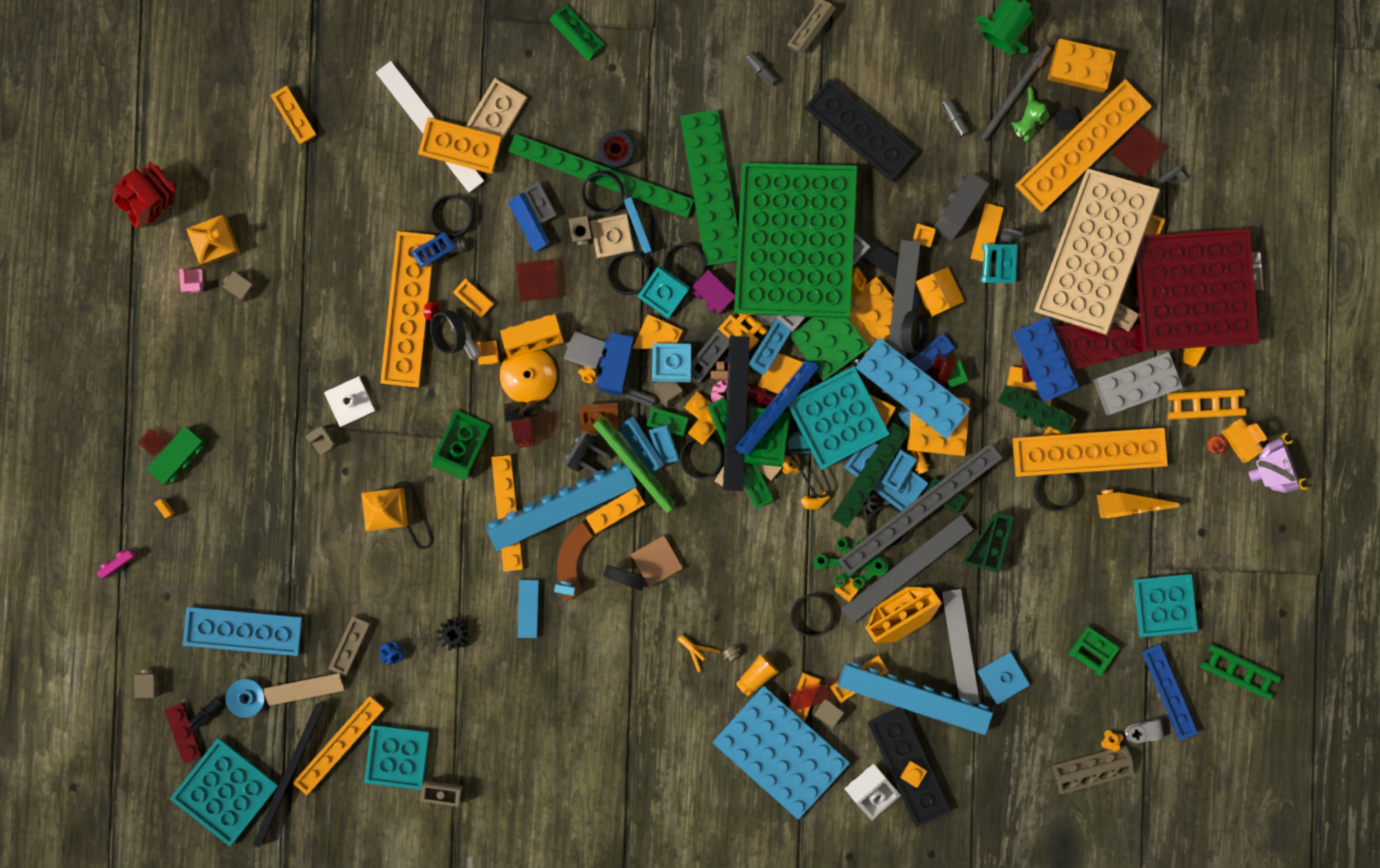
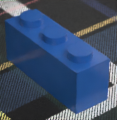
[596,333,633,396]

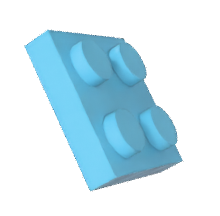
[652,343,691,382]

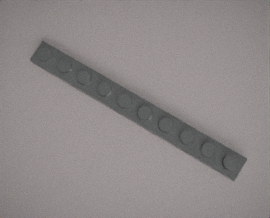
[837,443,1002,575]

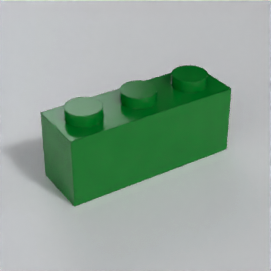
[146,426,206,485]

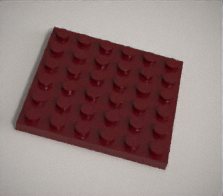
[1135,229,1259,352]

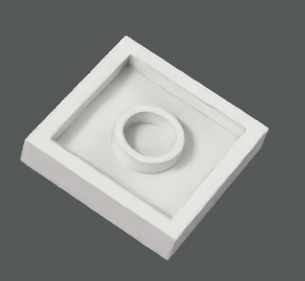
[324,376,375,427]

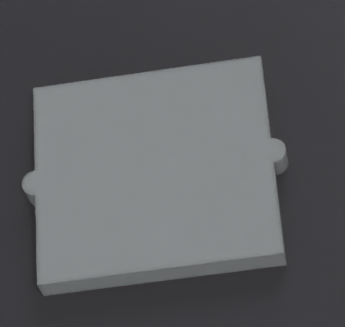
[564,331,605,370]

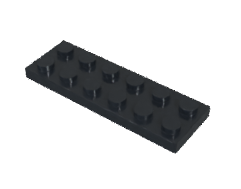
[804,79,916,182]
[867,707,951,828]

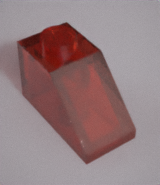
[511,419,535,448]

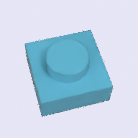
[554,581,576,595]

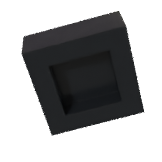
[1054,107,1079,131]

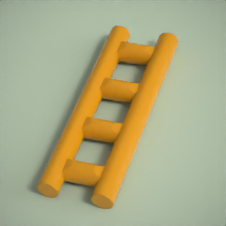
[1167,389,1246,420]

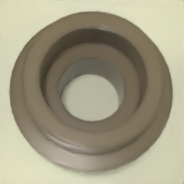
[723,645,741,662]

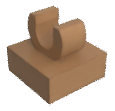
[711,362,728,380]

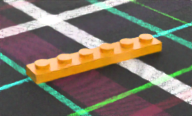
[491,455,523,572]
[293,695,385,796]

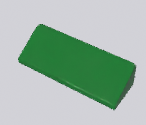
[550,4,605,61]

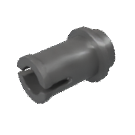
[441,238,466,256]

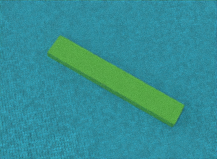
[593,415,675,513]

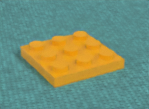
[849,276,893,355]
[907,398,970,457]

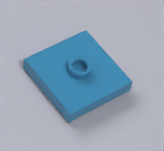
[977,652,1030,704]

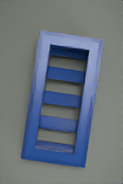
[411,232,455,269]

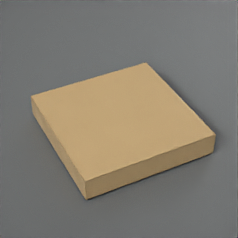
[590,214,635,259]

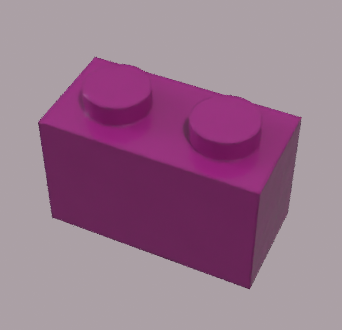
[692,270,735,314]

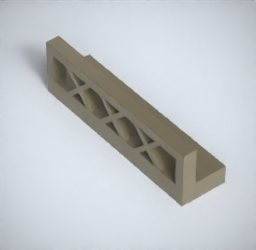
[1052,746,1134,794]

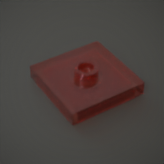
[1111,124,1166,178]
[515,259,558,302]

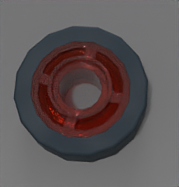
[598,131,634,169]

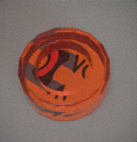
[1206,435,1227,455]

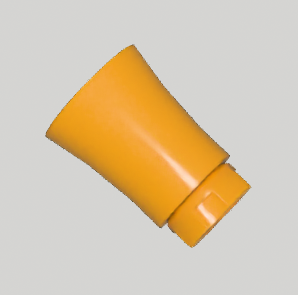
[736,653,779,697]

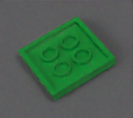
[789,317,870,381]

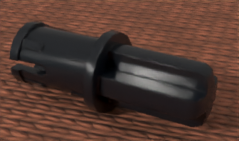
[189,696,224,730]

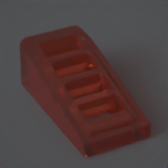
[930,354,957,387]

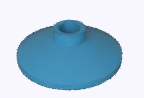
[226,679,265,718]

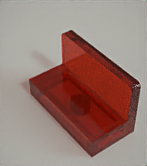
[788,683,830,711]

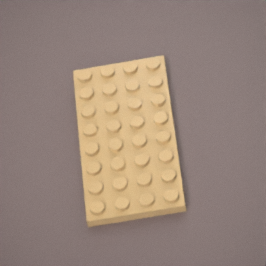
[1034,169,1161,336]

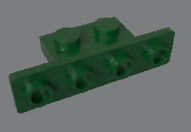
[998,385,1075,434]

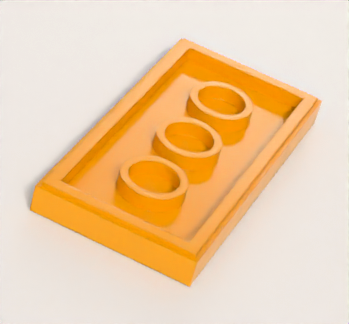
[418,117,502,174]

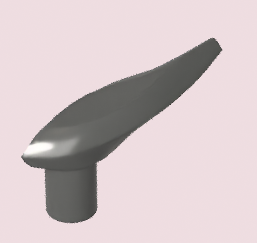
[1153,165,1187,188]

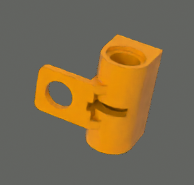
[1221,418,1267,463]

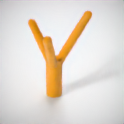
[678,634,721,672]

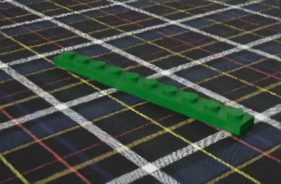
[508,134,694,218]

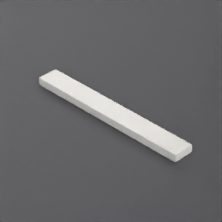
[376,61,484,193]

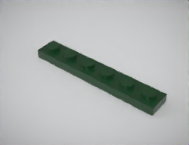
[831,422,909,529]

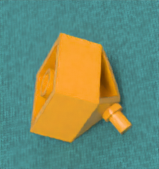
[186,215,240,267]
[362,488,408,531]

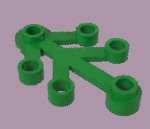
[813,538,888,590]

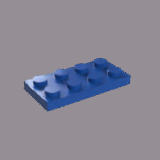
[1012,317,1079,402]

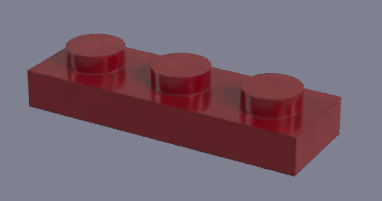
[164,702,203,764]

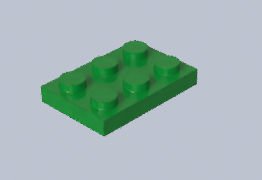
[745,407,790,467]

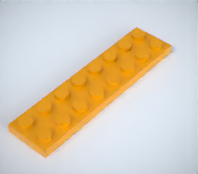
[1015,79,1152,213]
[380,231,436,388]
[1013,428,1168,477]

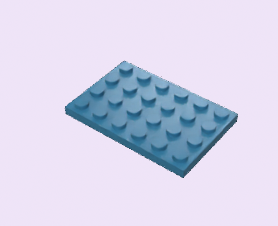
[712,685,850,820]

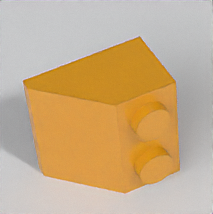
[915,267,965,318]

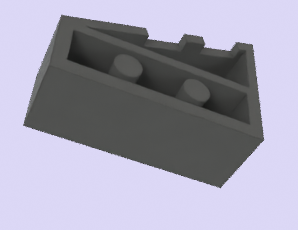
[933,172,989,241]

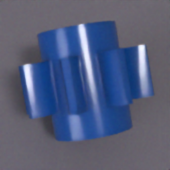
[379,640,403,666]

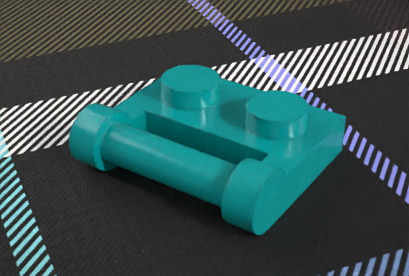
[980,243,1017,283]

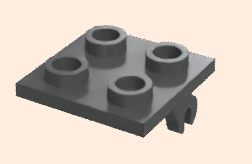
[564,431,611,473]

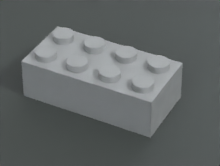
[1093,352,1182,415]

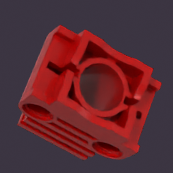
[112,161,176,229]

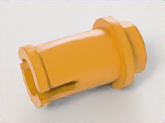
[909,451,929,474]

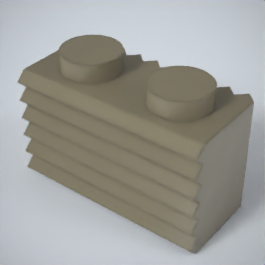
[420,780,463,807]

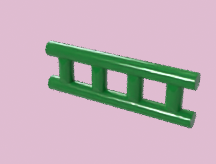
[1200,643,1281,701]

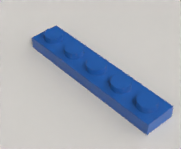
[1141,644,1198,741]

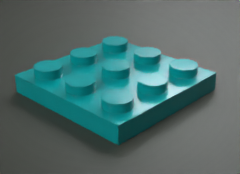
[1133,574,1198,637]
[364,725,429,790]

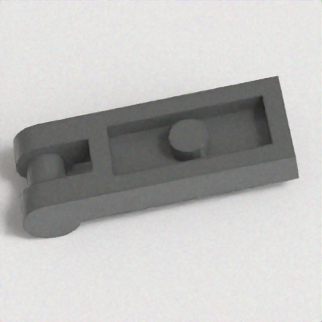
[691,330,729,384]

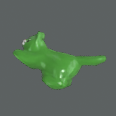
[1011,87,1049,143]

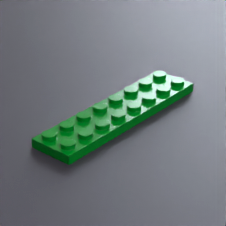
[680,109,739,267]

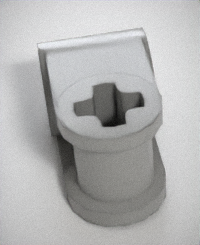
[1124,718,1164,743]

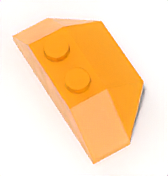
[866,587,942,644]

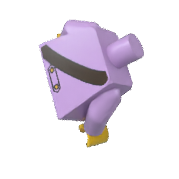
[1249,433,1308,493]

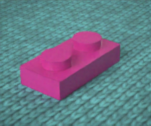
[97,549,137,579]

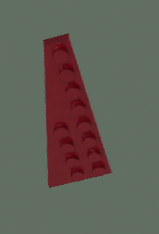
[1020,324,1142,383]

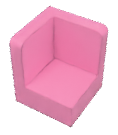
[179,269,204,293]

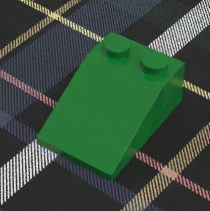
[430,410,490,481]

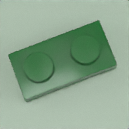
[646,407,688,436]

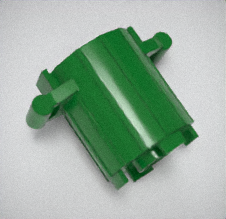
[975,0,1036,56]

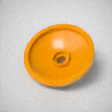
[500,350,557,404]

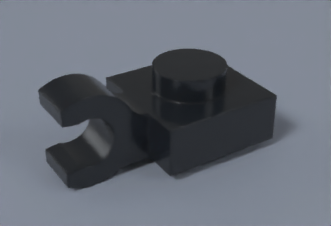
[504,401,538,422]

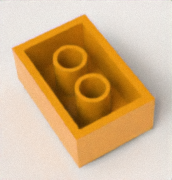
[1047,39,1116,93]

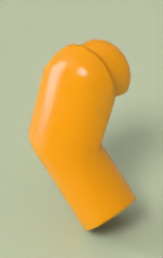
[801,492,830,510]

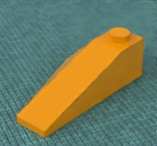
[1097,489,1180,518]

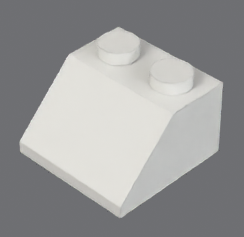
[845,764,901,820]

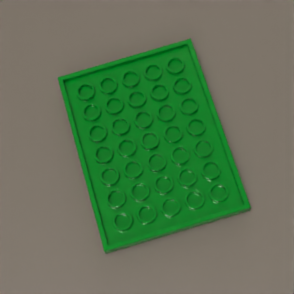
[734,163,857,318]

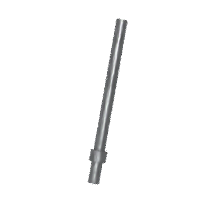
[979,44,1051,142]

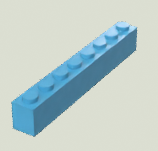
[485,462,637,552]
[837,661,993,735]

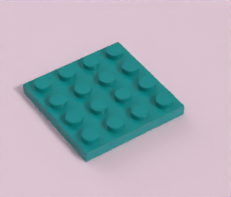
[788,366,890,470]
[170,738,279,847]

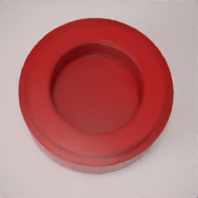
[424,301,440,321]

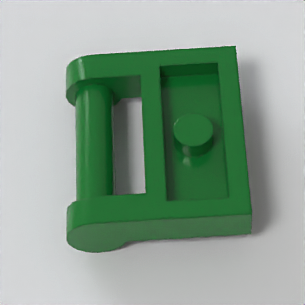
[1068,626,1120,676]

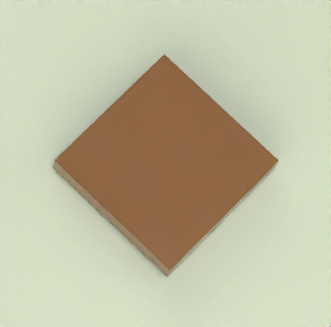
[631,535,683,587]

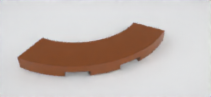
[557,521,593,601]

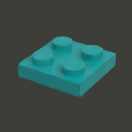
[637,265,690,319]

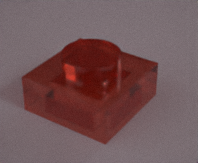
[137,428,166,456]

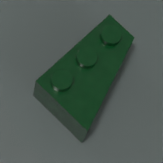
[962,512,1014,573]

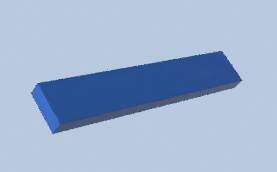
[735,361,819,455]

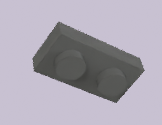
[522,182,557,225]

